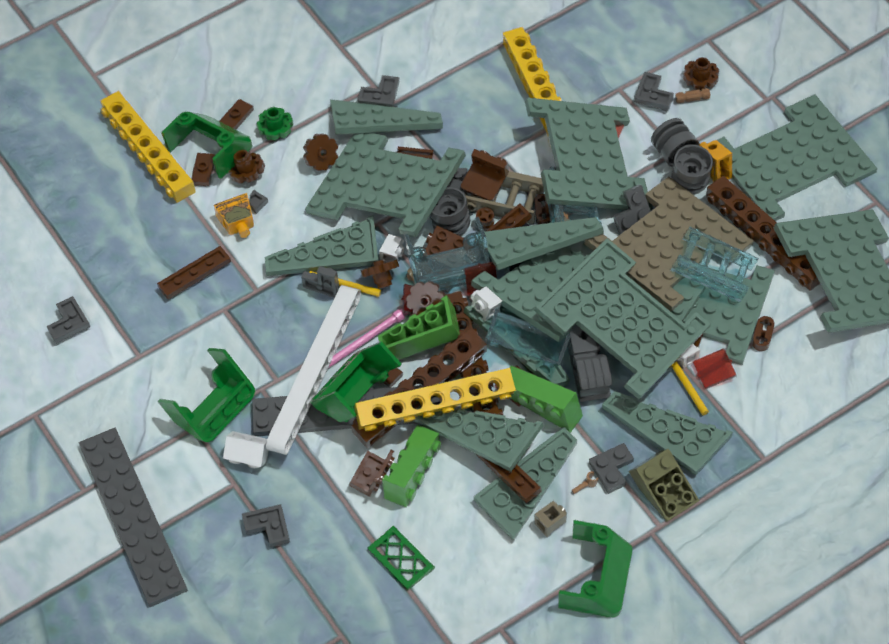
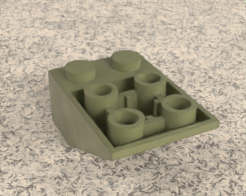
[629,448,700,522]

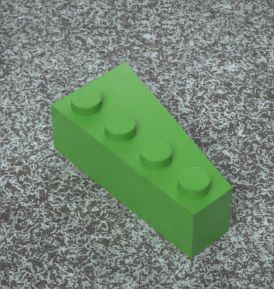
[378,295,460,360]
[509,365,583,433]
[382,425,441,507]

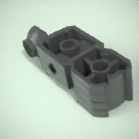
[566,324,612,402]

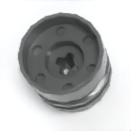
[651,118,700,167]
[671,145,713,194]
[430,187,471,235]

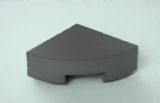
[250,190,268,214]

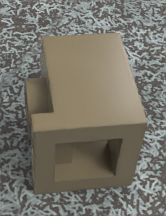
[534,500,567,537]

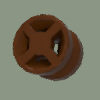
[476,208,494,231]

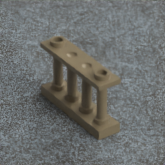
[465,171,544,224]

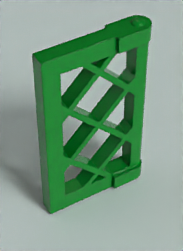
[367,526,435,590]

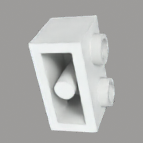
[223,431,269,468]

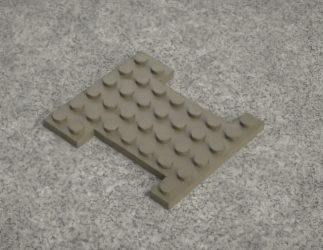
[584,176,754,312]

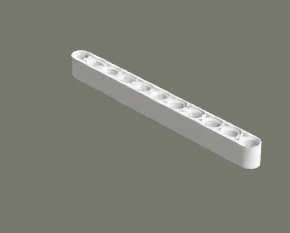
[266,285,361,455]

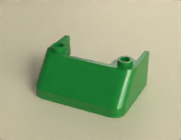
[161,112,252,179]
[310,341,402,423]
[157,348,255,442]
[558,520,632,618]

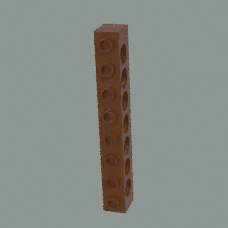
[706,175,820,291]
[445,291,503,415]
[351,328,487,449]

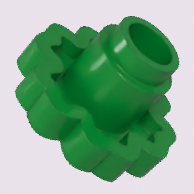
[256,107,293,140]

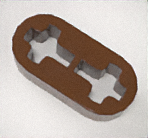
[535,193,553,225]
[752,316,775,351]

